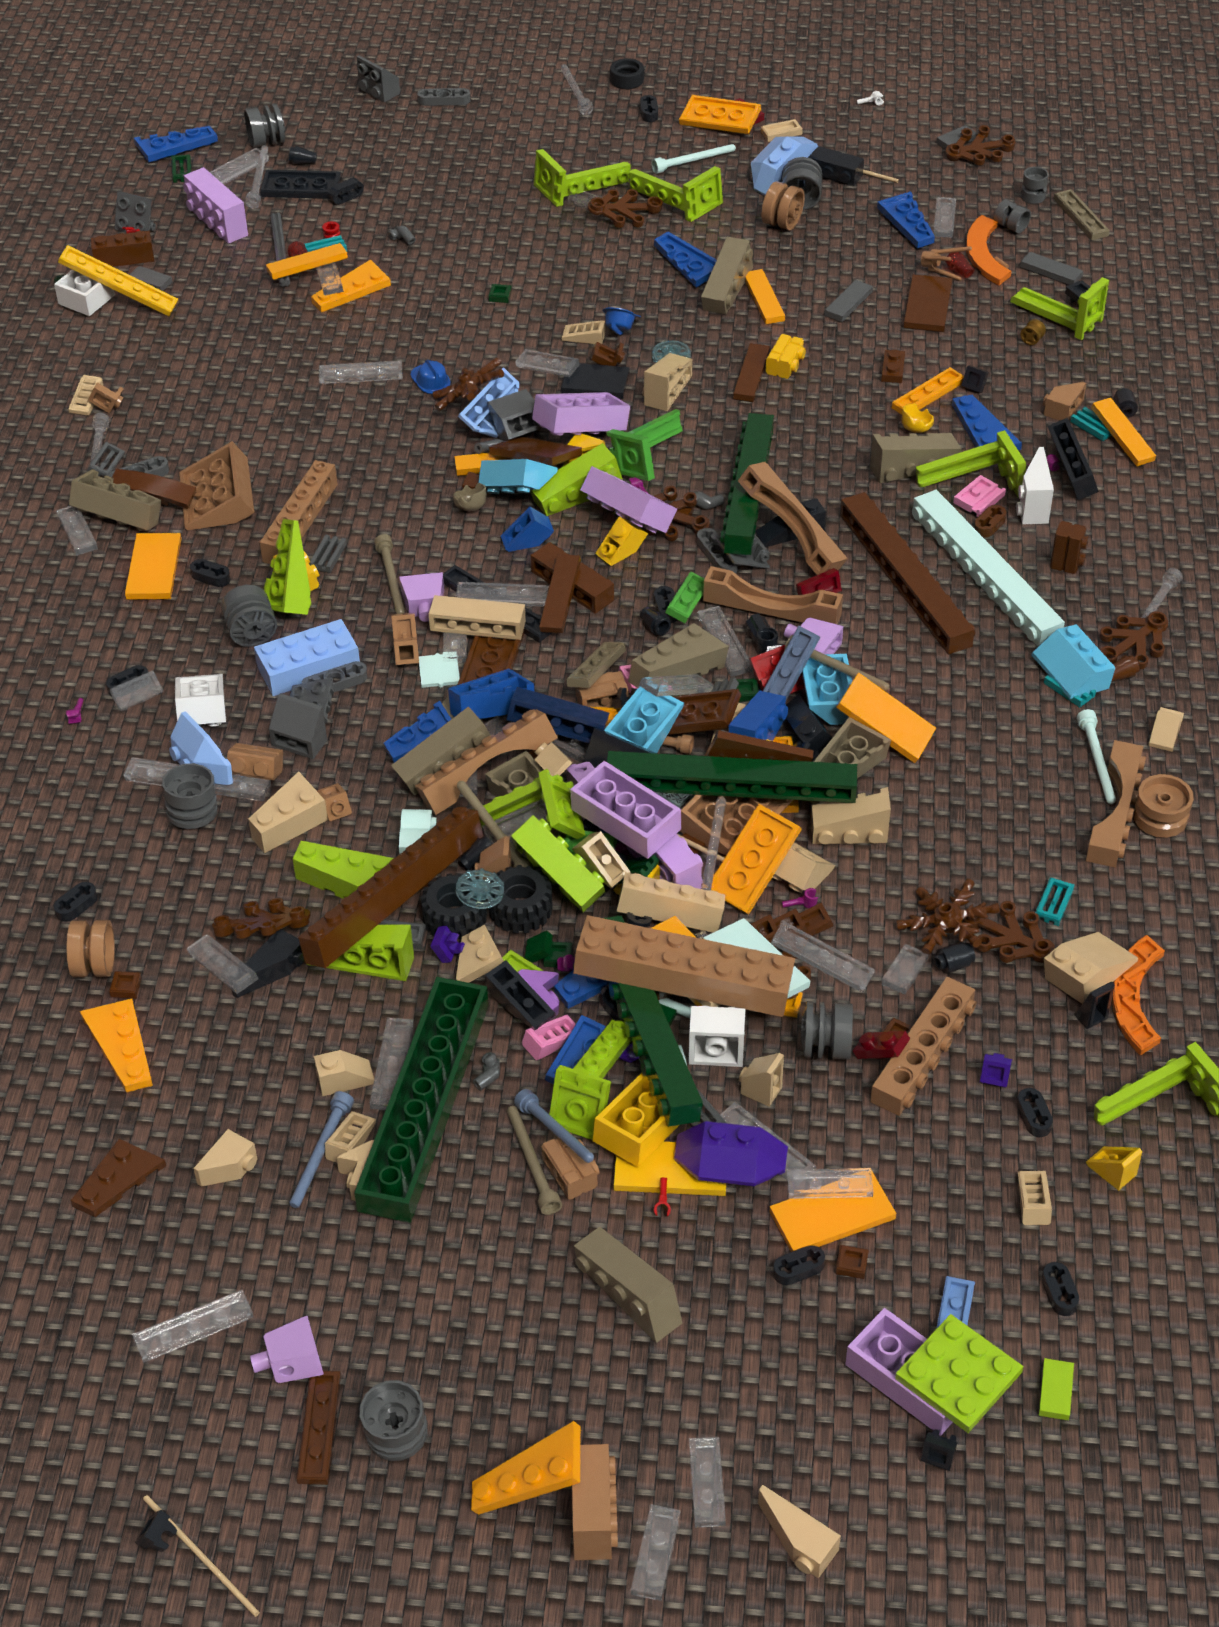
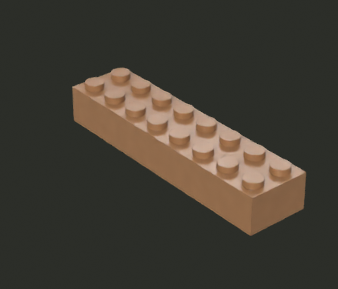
[573,915,795,1017]

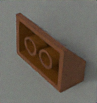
[91,231,155,267]

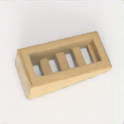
[562,321,606,344]
[68,375,103,416]
[325,1111,376,1163]
[1018,1171,1052,1225]

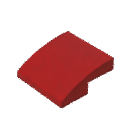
[748,645,805,694]

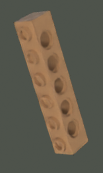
[260,460,338,564]
[871,977,977,1116]

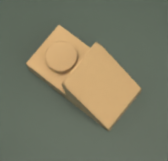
[1149,707,1184,752]
[337,1140,374,1201]

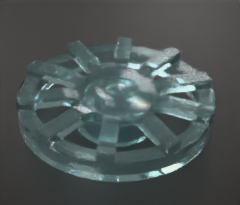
[652,340,691,362]
[456,868,504,909]

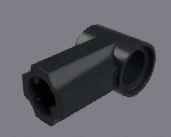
[745,613,778,655]

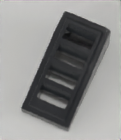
[1076,981,1115,1029]

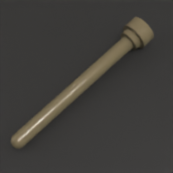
[374,534,405,614]
[784,635,890,691]
[457,781,537,870]
[507,1106,562,1215]

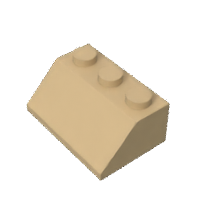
[772,842,835,893]

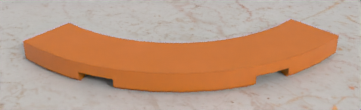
[966,215,1011,286]
[1112,935,1165,1056]

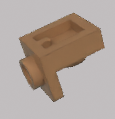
[87,382,124,413]
[317,783,352,821]

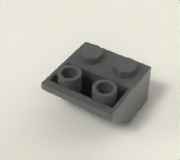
[357,55,400,102]
[487,389,542,441]
[269,693,327,759]

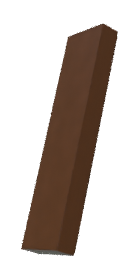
[733,343,770,402]
[539,554,581,633]
[297,1371,341,1485]

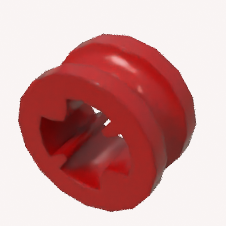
[322,221,340,238]

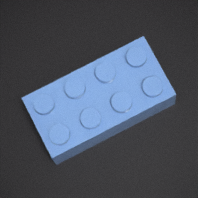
[254,619,360,696]

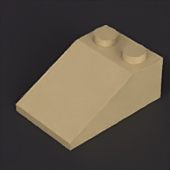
[1044,932,1138,1004]

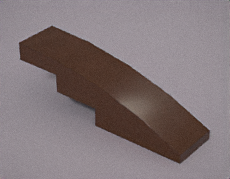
[112,469,196,509]
[751,902,834,949]

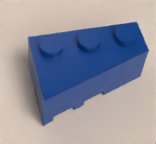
[448,669,535,719]
[729,691,788,741]

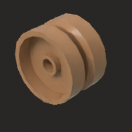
[761,181,805,231]
[1133,774,1194,838]
[67,920,115,978]

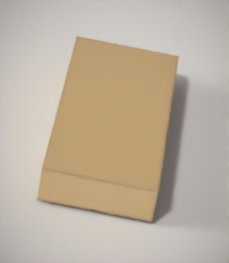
[761,119,802,142]

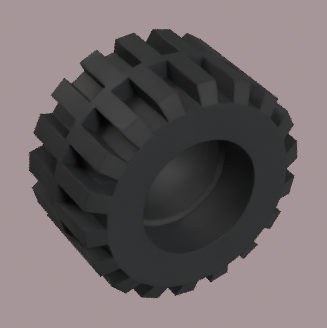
[488,865,553,934]
[421,873,487,939]

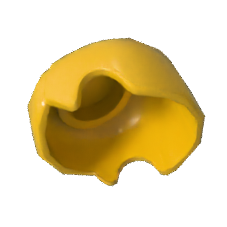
[902,404,934,433]

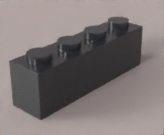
[808,146,864,186]
[1048,418,1099,500]

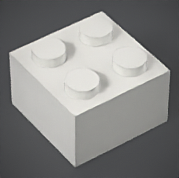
[54,270,115,316]
[689,1006,745,1067]

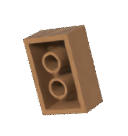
[572,1444,618,1560]

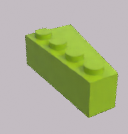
[530,443,623,516]
[511,815,605,912]
[293,841,394,899]
[306,925,414,981]

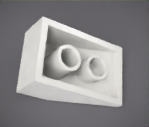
[1016,447,1054,524]
[175,674,226,726]

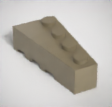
[69,469,161,531]
[807,717,891,805]

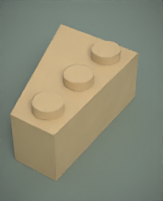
[642,353,692,411]
[248,772,328,853]
[811,787,891,844]

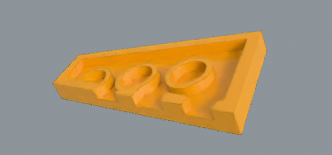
[311,260,391,313]
[80,999,153,1092]
[471,1421,581,1515]

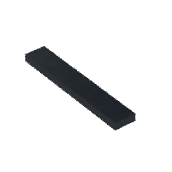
[443,565,552,643]

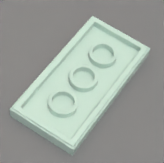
[704,918,810,998]

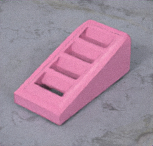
[522,1015,576,1060]

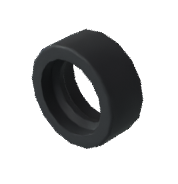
[610,58,644,89]

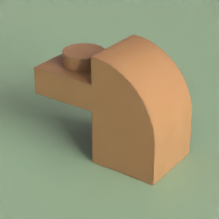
[391,613,419,665]

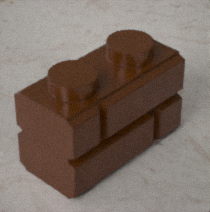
[1050,521,1089,574]

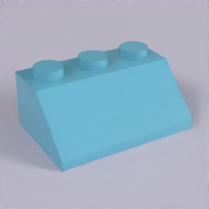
[479,459,558,494]
[1032,624,1115,699]
[802,654,852,725]

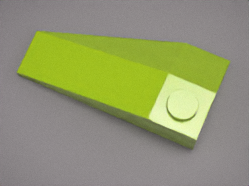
[264,519,311,615]

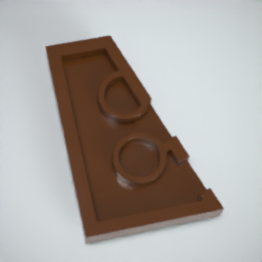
[70,1139,166,1217]

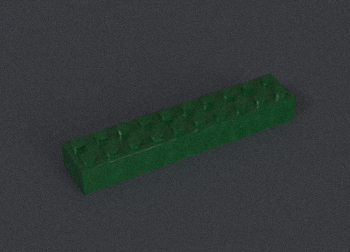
[354,977,489,1223]

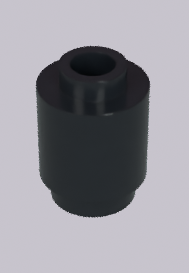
[1113,388,1138,418]
[934,942,975,974]

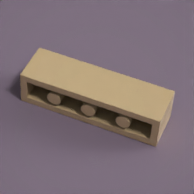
[429,595,526,640]
[617,872,725,933]

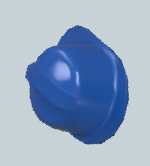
[602,307,641,335]
[410,360,451,394]

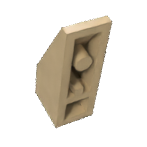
[758,1485,841,1578]

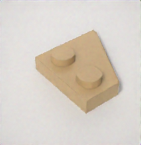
[456,925,504,983]

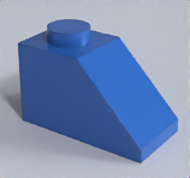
[501,507,554,552]

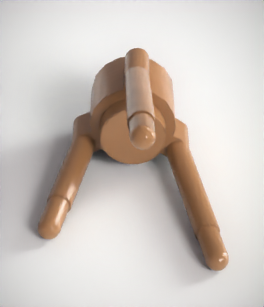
[921,246,972,281]

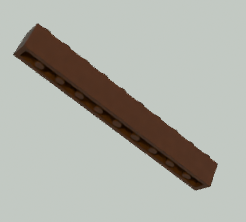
[840,492,975,655]
[298,807,484,968]

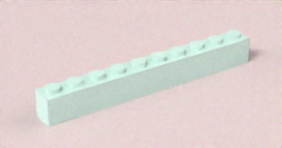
[912,490,1065,647]

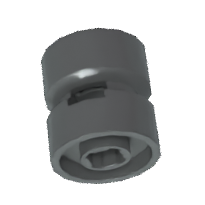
[1021,167,1049,204]
[994,199,1031,234]

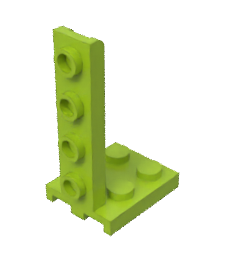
[534,149,631,207]
[629,166,723,222]
[1010,277,1109,340]
[916,430,1026,497]
[472,769,586,839]
[549,1020,632,1140]
[1094,1042,1219,1125]

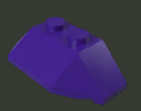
[674,1121,788,1186]

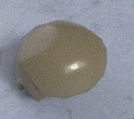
[453,483,486,511]

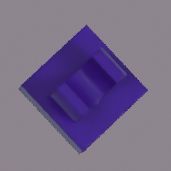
[431,926,465,963]
[980,1053,1012,1087]

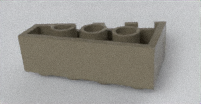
[701,236,753,314]
[870,433,962,484]
[628,623,729,689]
[391,706,490,796]
[485,750,566,838]
[574,1227,682,1343]

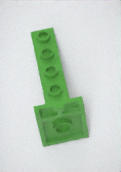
[607,409,683,481]

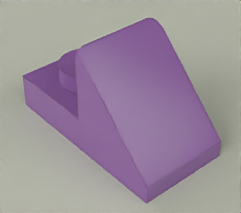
[518,969,560,1020]

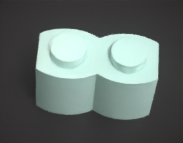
[399,809,437,854]

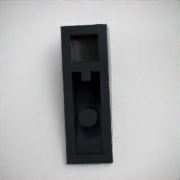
[755,498,826,548]
[786,694,833,754]
[230,929,305,998]
[485,960,556,1030]

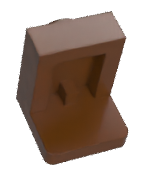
[591,342,625,366]

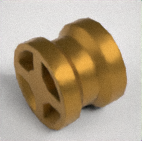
[1020,319,1046,345]

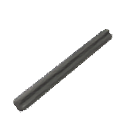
[270,212,290,287]

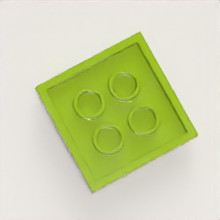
[895,1314,1024,1433]

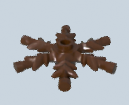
[433,357,504,411]
[897,879,1000,955]

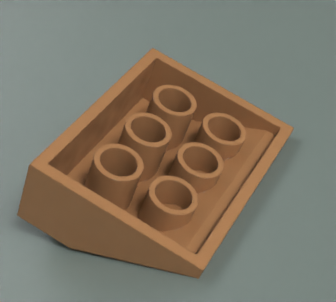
[179,441,255,531]
[680,795,793,855]

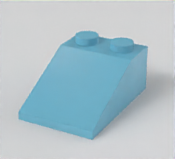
[604,682,684,753]

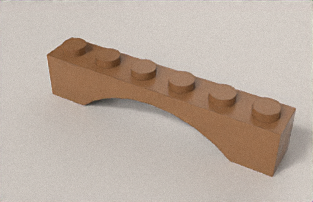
[738,462,848,575]
[703,566,843,625]
[415,709,558,815]
[1086,740,1146,868]

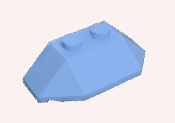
[751,136,818,196]
[458,367,519,438]
[169,711,233,785]

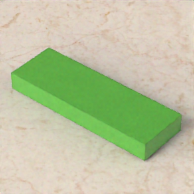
[665,571,704,623]

